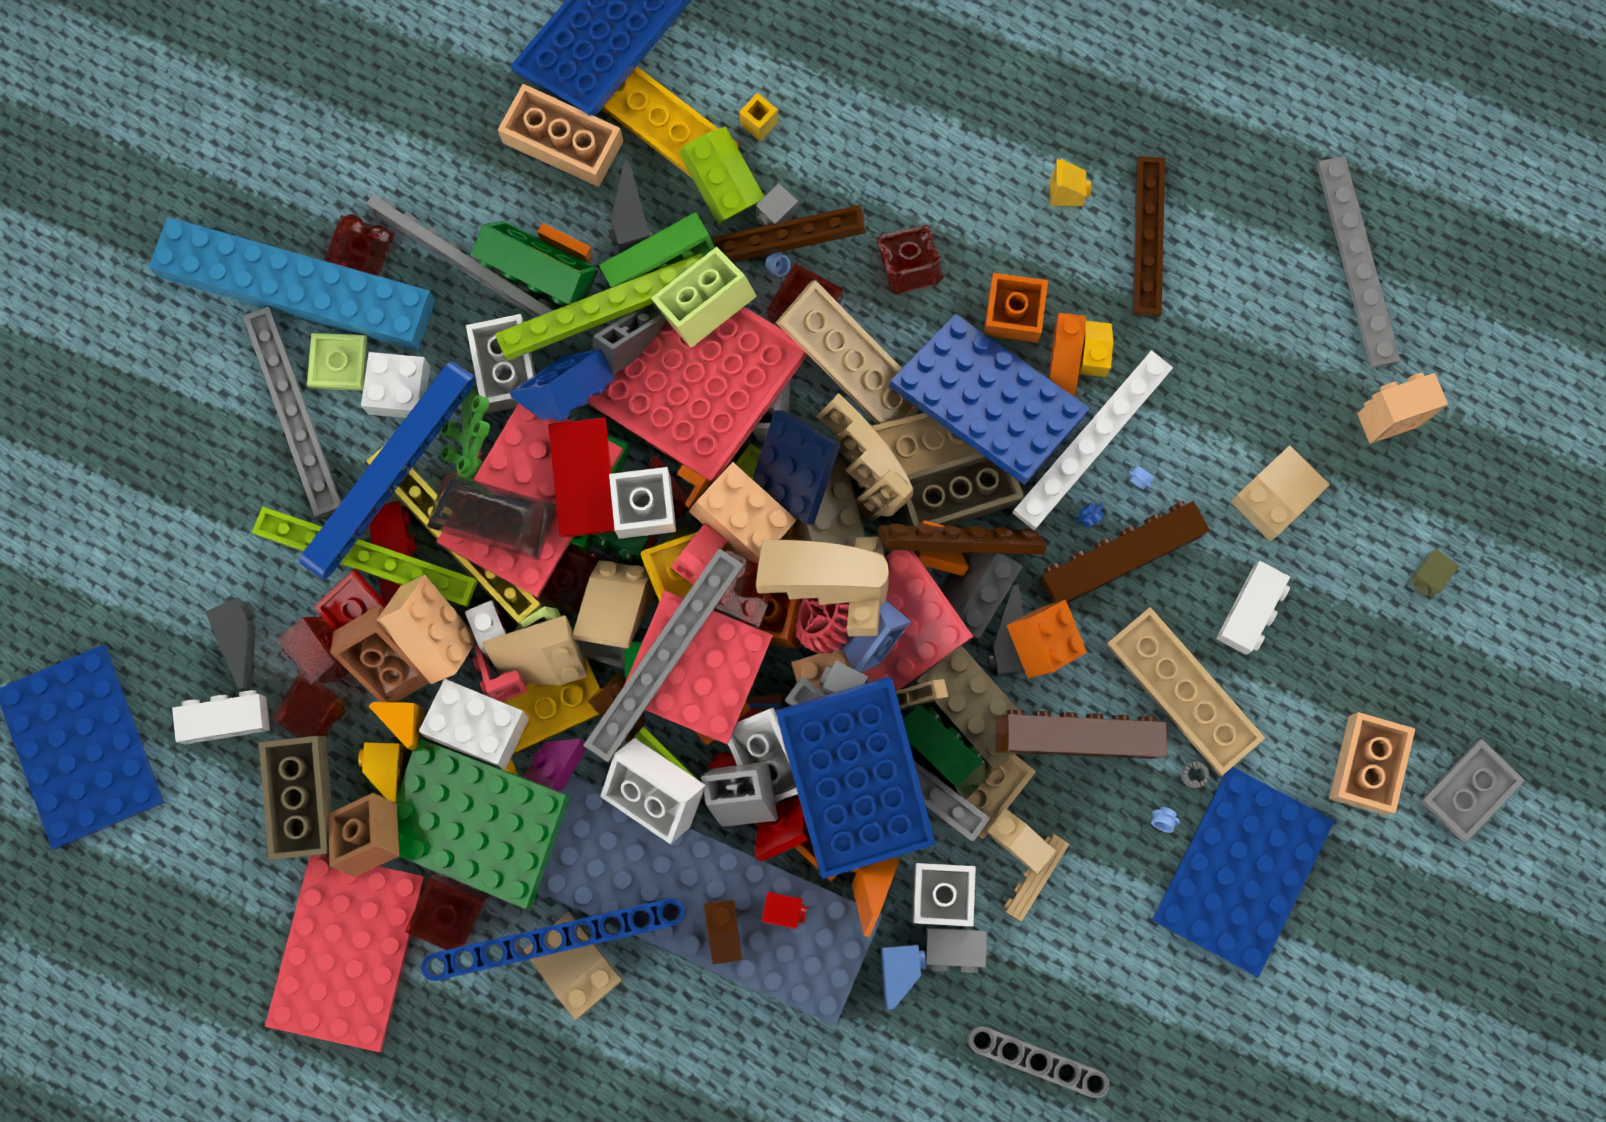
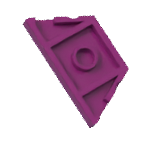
[522,739,587,792]

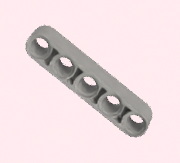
[967,1026,1110,1098]

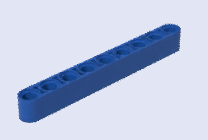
[299,361,476,580]
[421,898,686,981]

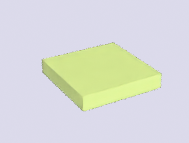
[307,333,368,391]

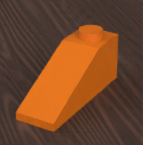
[1048,313,1086,397]
[851,857,899,938]

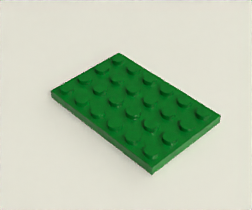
[396,738,570,909]

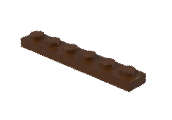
[1132,156,1165,317]
[711,205,866,263]
[877,523,1047,554]

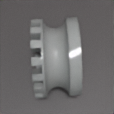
[1181,762,1209,788]

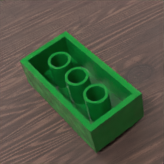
[471,221,599,305]

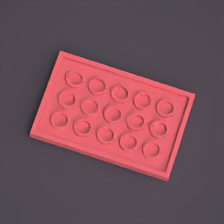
[436,403,623,598]
[265,854,426,1052]

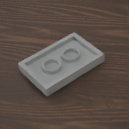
[1420,739,1525,842]

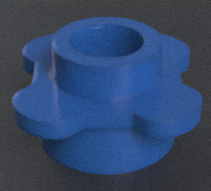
[1075,503,1104,528]

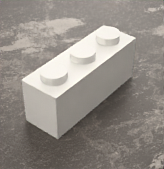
[1216,561,1290,655]
[172,690,270,745]

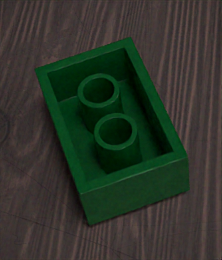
[903,704,989,800]

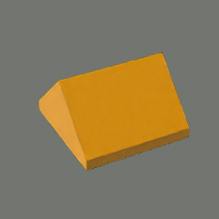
[369,702,425,751]

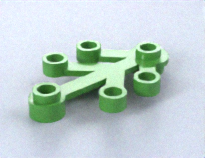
[440,385,490,481]

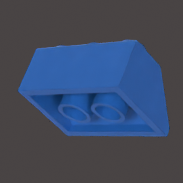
[509,349,615,421]

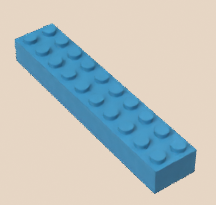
[149,217,435,351]

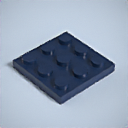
[752,410,841,524]

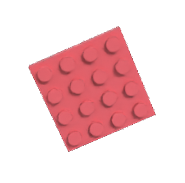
[842,550,973,691]
[625,590,773,744]

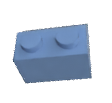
[843,600,912,673]
[880,945,926,1010]

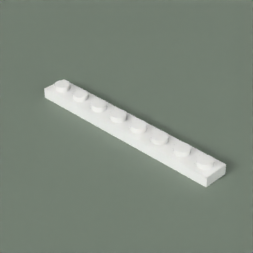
[1013,350,1173,531]

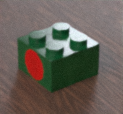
[590,532,659,567]

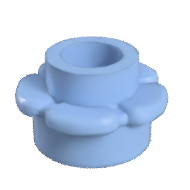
[765,252,791,277]
[1129,465,1155,490]
[1151,807,1180,833]

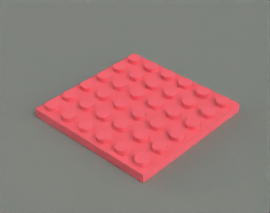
[586,307,808,484]

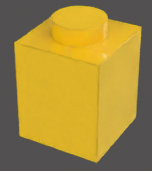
[739,93,778,142]

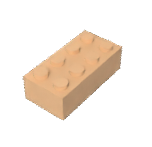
[498,84,623,187]

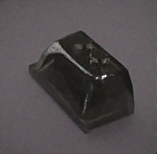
[427,472,556,561]

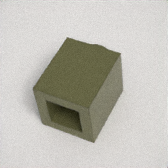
[1408,549,1459,597]

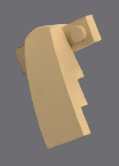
[816,393,913,523]
[756,537,889,637]

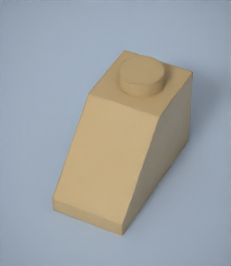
[987,808,1057,875]

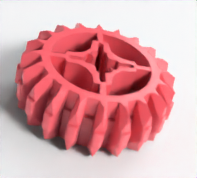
[794,598,850,654]

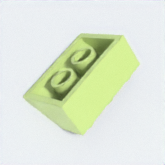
[651,247,757,348]

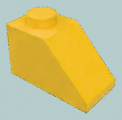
[1050,159,1091,206]
[1079,321,1113,377]
[358,742,405,803]

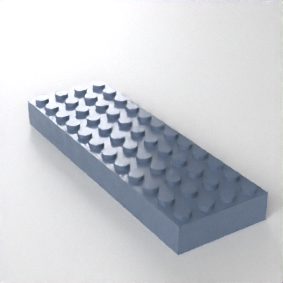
[538,776,883,1026]

